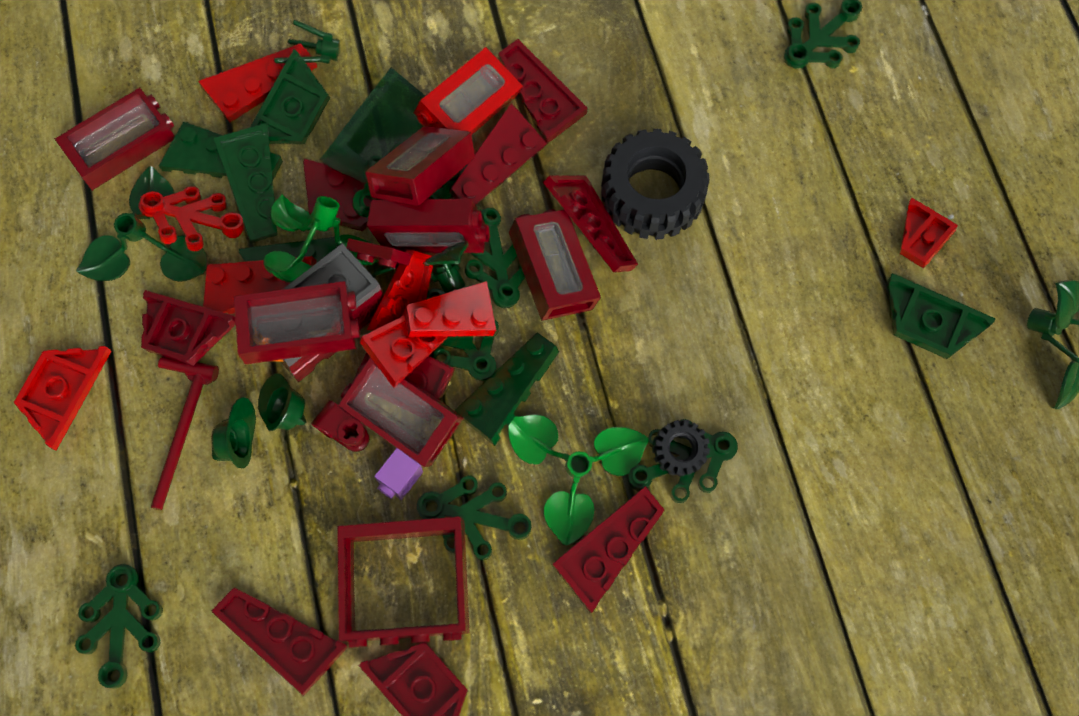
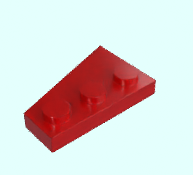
[367,250,433,331]
[404,281,496,337]

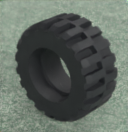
[601,129,710,240]

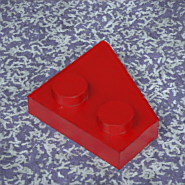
[900,198,958,269]

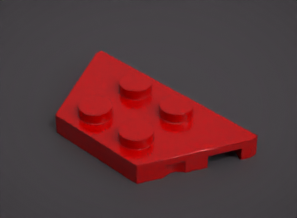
[14,346,112,451]

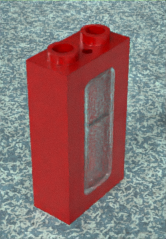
[414,47,523,139]

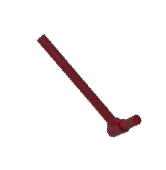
[150,357,219,511]

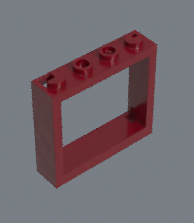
[337,517,470,648]

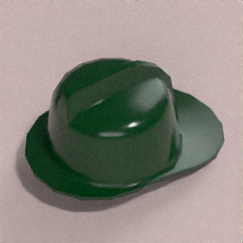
[258,374,306,431]
[211,397,256,469]

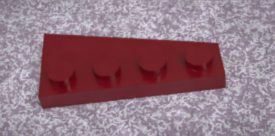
[543,175,638,273]
[551,486,665,613]
[211,588,348,697]

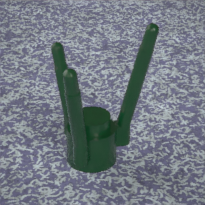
[274,20,340,64]

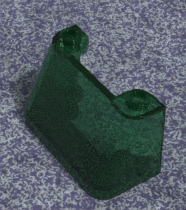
[319,67,443,183]

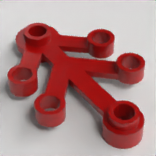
[139,186,244,251]

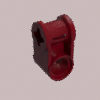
[311,400,370,452]

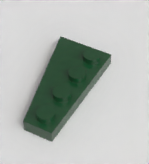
[159,121,283,180]
[213,123,278,243]
[455,332,559,446]

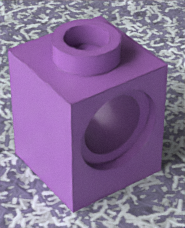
[374,448,423,501]

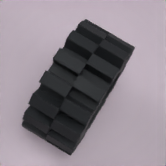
[652,420,710,476]

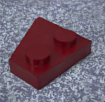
[346,238,411,268]

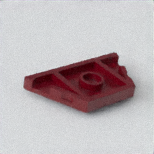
[303,159,371,231]
[141,290,236,366]
[358,643,468,716]

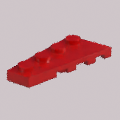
[198,43,317,123]
[360,290,456,388]

